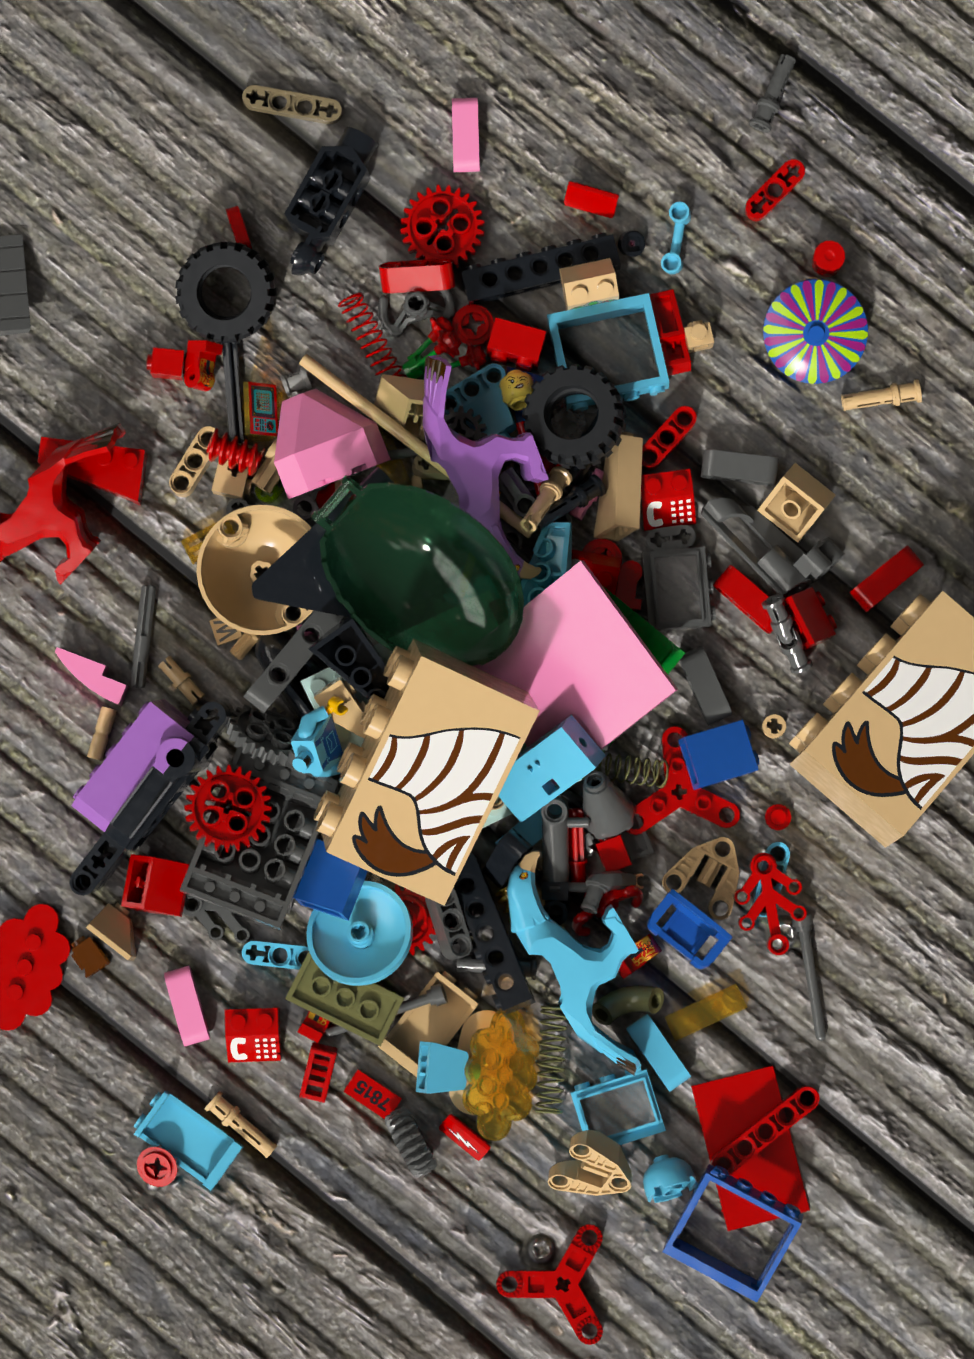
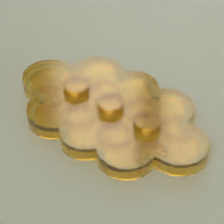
[462,1009,539,1141]

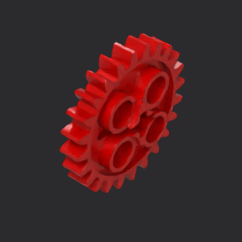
[400,185,484,268]
[184,765,272,853]

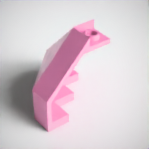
[274,389,391,499]

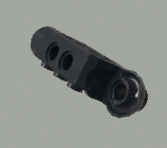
[284,127,378,276]

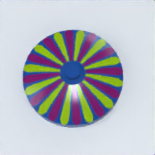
[763,279,868,384]

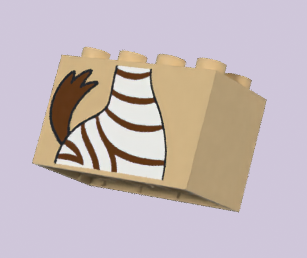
[789,591,974,848]
[313,639,540,906]

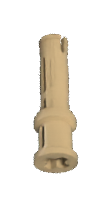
[841,379,922,411]
[520,466,572,532]
[205,1091,278,1158]

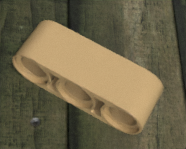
[169,426,221,497]

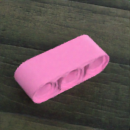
[452,98,480,172]
[164,966,210,1047]

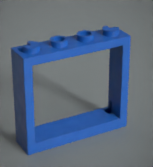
[662,1164,804,1302]

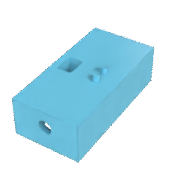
[498,714,606,823]

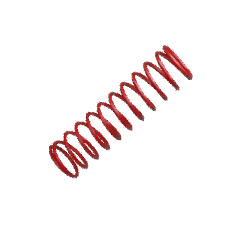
[338,292,407,377]

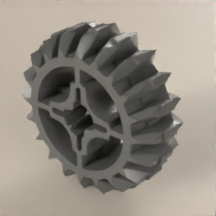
[385,1107,437,1178]

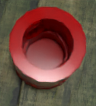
[811,240,845,277]

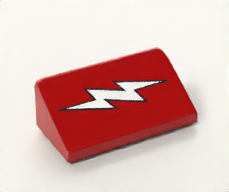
[439,1113,491,1161]

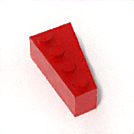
[38,437,148,505]

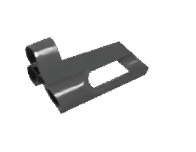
[701,498,845,599]

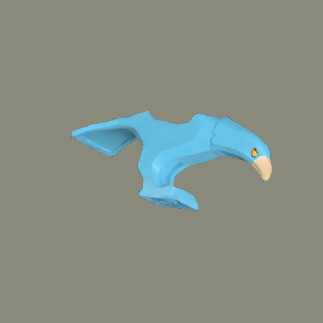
[507,851,641,1076]

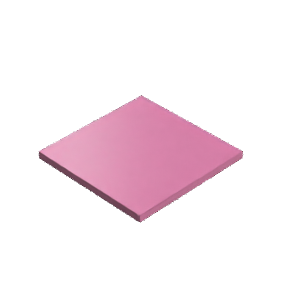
[462,560,678,785]

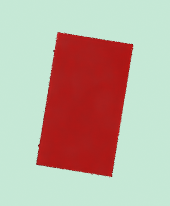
[691,1066,810,1231]

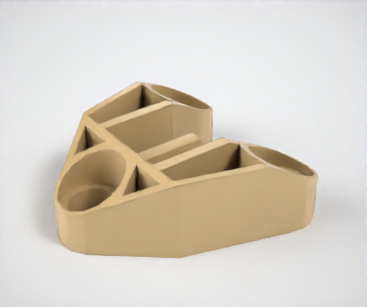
[661,837,740,920]
[548,1130,632,1196]

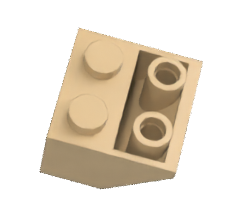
[374,374,425,441]

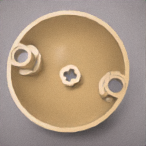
[196,505,313,635]

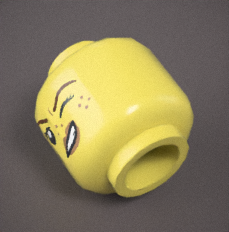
[499,370,533,411]

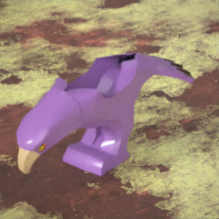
[423,355,549,580]

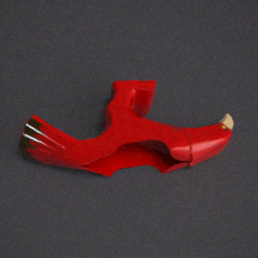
[0,423,126,585]

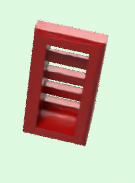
[299,1042,338,1103]

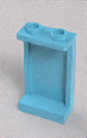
[134,1090,244,1191]

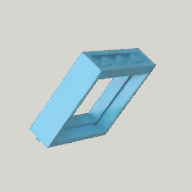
[547,293,669,411]

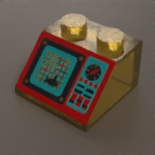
[243,382,283,442]

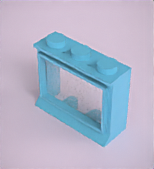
[570,1069,666,1145]

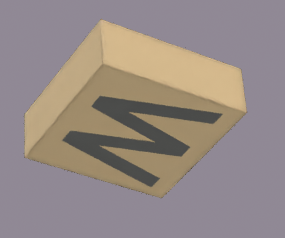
[210,618,242,646]

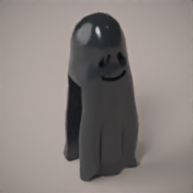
[255,631,324,722]

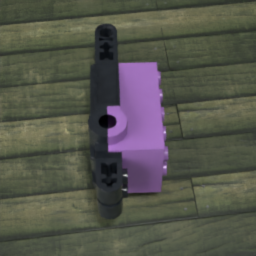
[69,699,234,896]

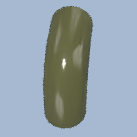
[592,985,664,1026]

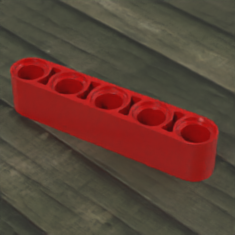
[710,1086,820,1175]

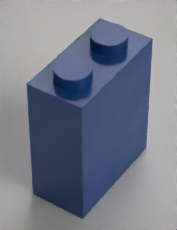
[678,720,759,790]
[294,839,368,920]

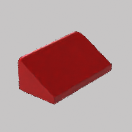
[564,181,619,218]

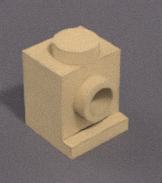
[683,320,714,353]

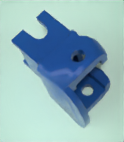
[647,889,733,970]

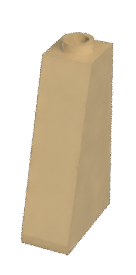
[594,432,643,542]

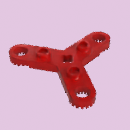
[626,726,740,835]
[496,1224,603,1345]

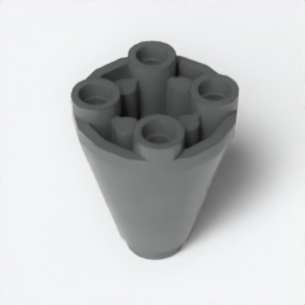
[582,771,635,840]

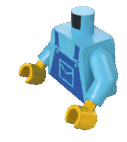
[291,696,348,777]

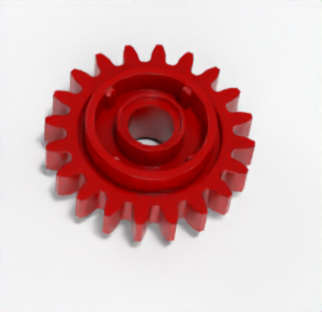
[395,884,436,956]

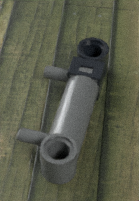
[541,795,590,925]

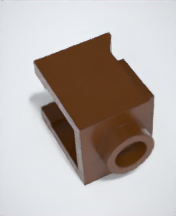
[71,936,111,978]

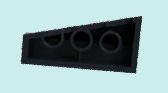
[308,614,390,700]

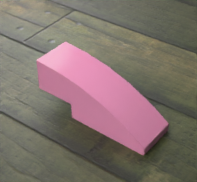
[55,647,129,706]

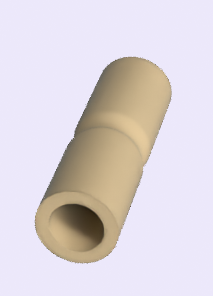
[87,706,117,761]

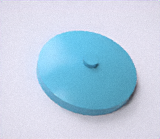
[306,881,413,986]

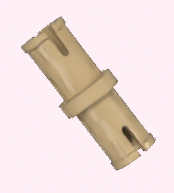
[158,656,205,706]

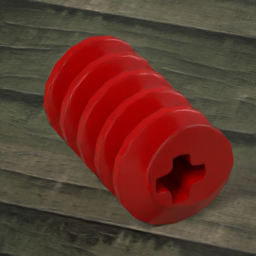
[206,428,265,477]

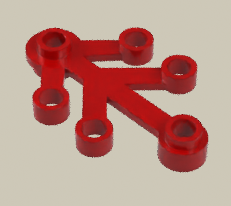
[733,852,807,955]

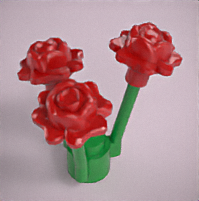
[402,316,486,380]

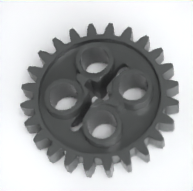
[226,704,300,766]

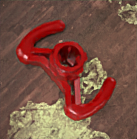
[572,885,643,937]

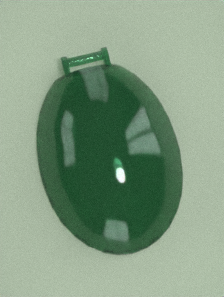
[311,475,524,666]

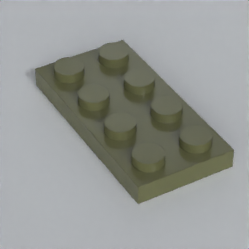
[285,952,404,1047]

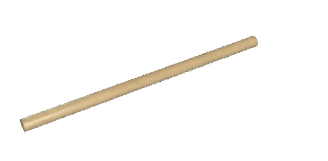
[299,354,533,538]

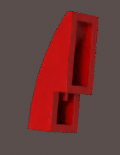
[649,289,691,376]

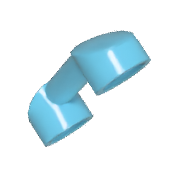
[661,202,691,274]

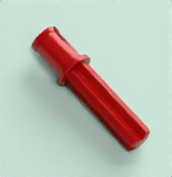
[568,808,588,882]

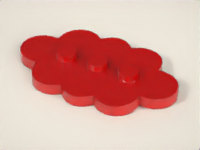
[0,904,71,1031]

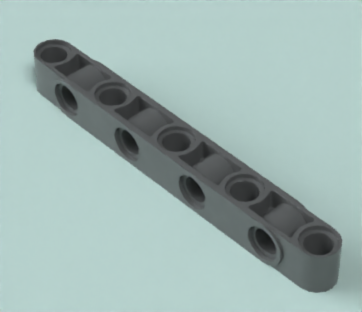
[243,611,345,713]

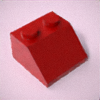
[784,587,837,650]

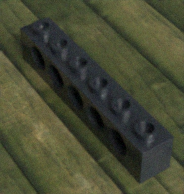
[461,233,621,305]
[454,853,536,1015]

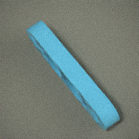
[242,941,309,970]

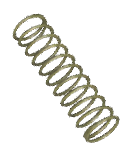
[583,753,669,788]
[535,1006,567,1114]

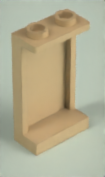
[378,971,479,1077]

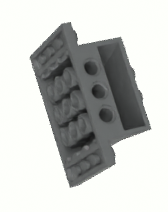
[180,747,339,930]

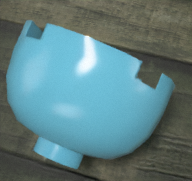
[643,1155,698,1203]

